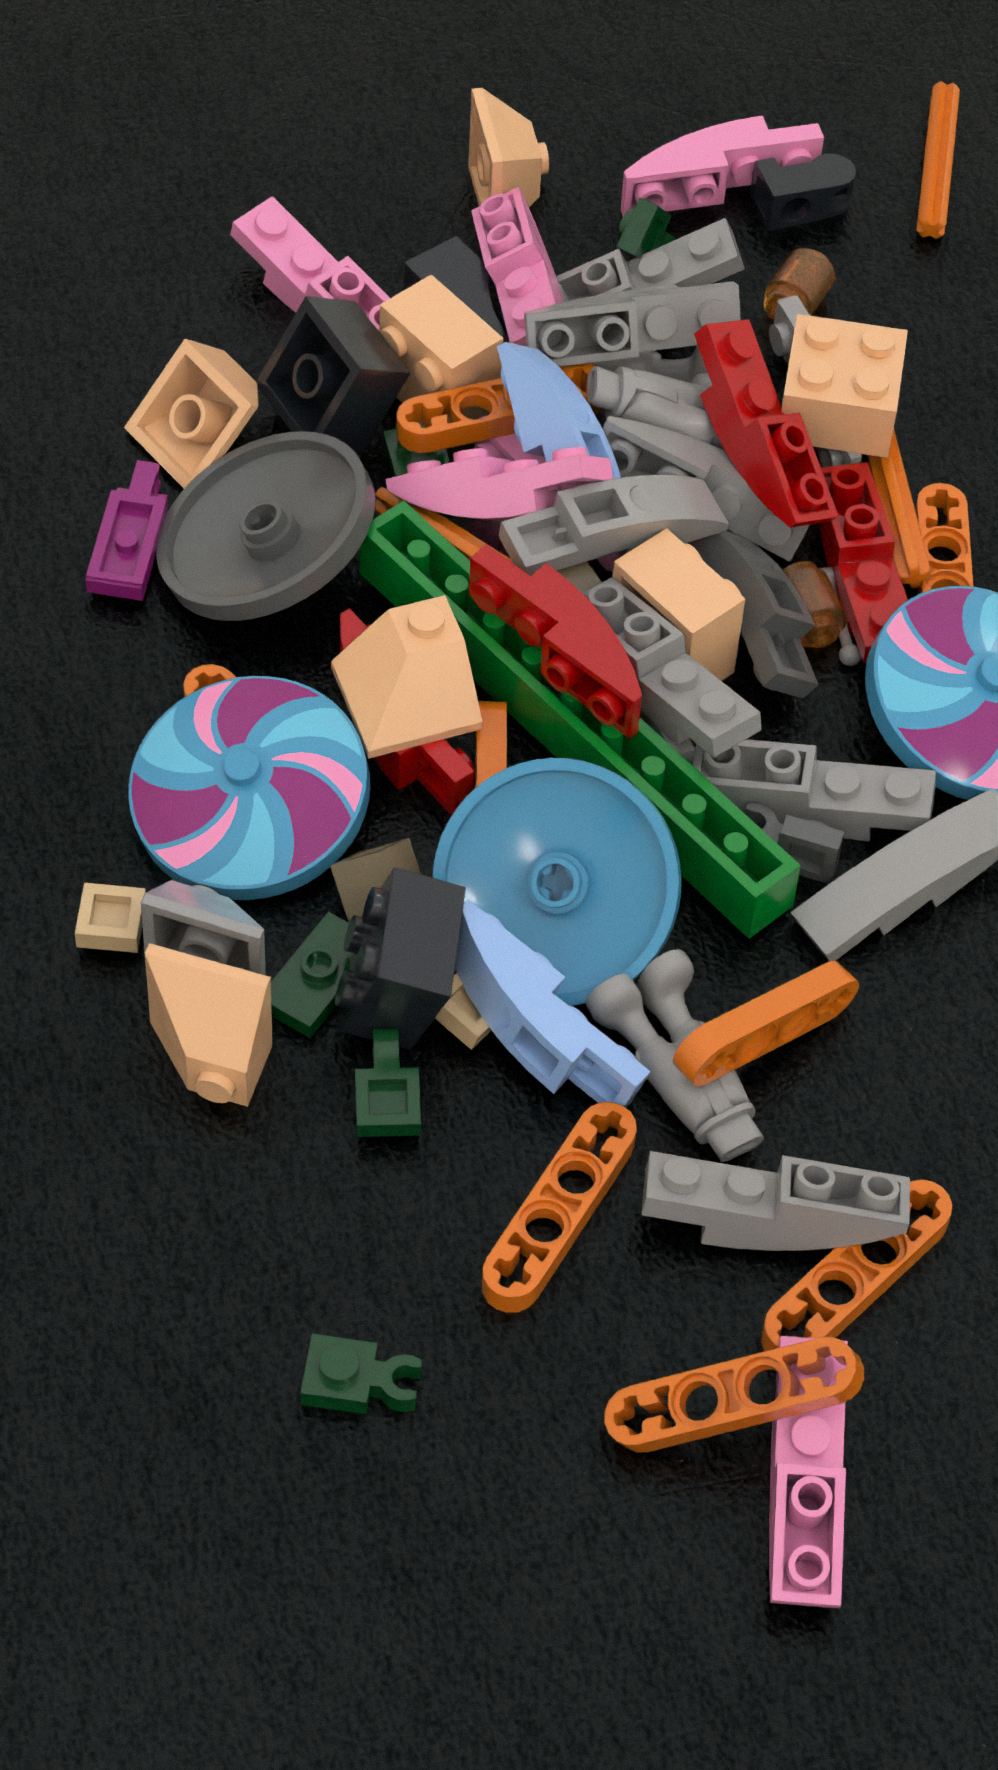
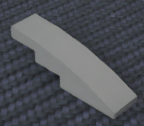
[791,788,998,962]

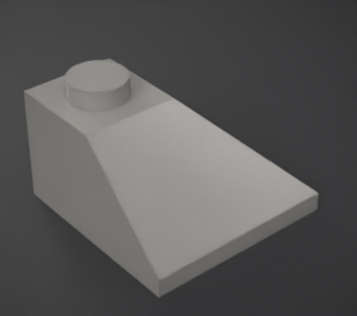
[141,880,266,976]

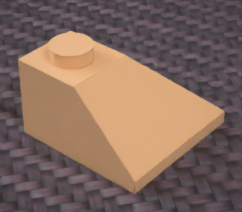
[468,88,549,207]
[124,339,258,489]
[331,595,483,759]
[145,943,272,1107]

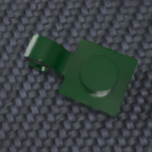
[617,197,675,259]
[355,1028,421,1137]

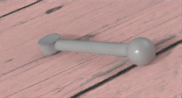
[818,567,861,666]

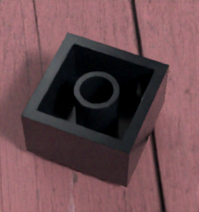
[256,296,411,458]
[335,867,466,1050]

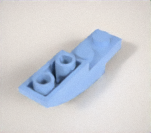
[497,342,621,557]
[455,899,651,1108]

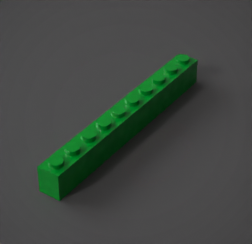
[359,500,801,939]

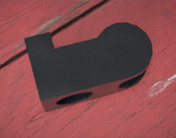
[750,154,856,231]

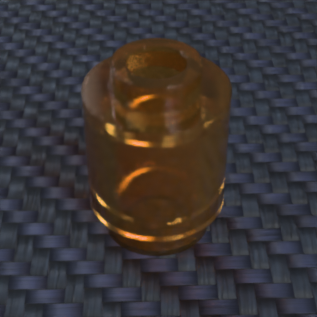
[764,248,836,321]
[783,561,847,648]

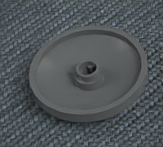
[156,431,375,621]

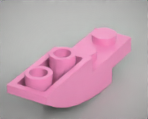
[620,116,824,216]
[471,186,565,347]
[230,196,390,331]
[386,447,613,521]
[769,1336,848,1608]

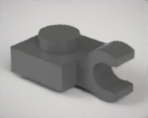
[745,803,845,884]

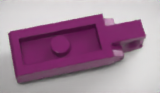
[85,460,168,601]

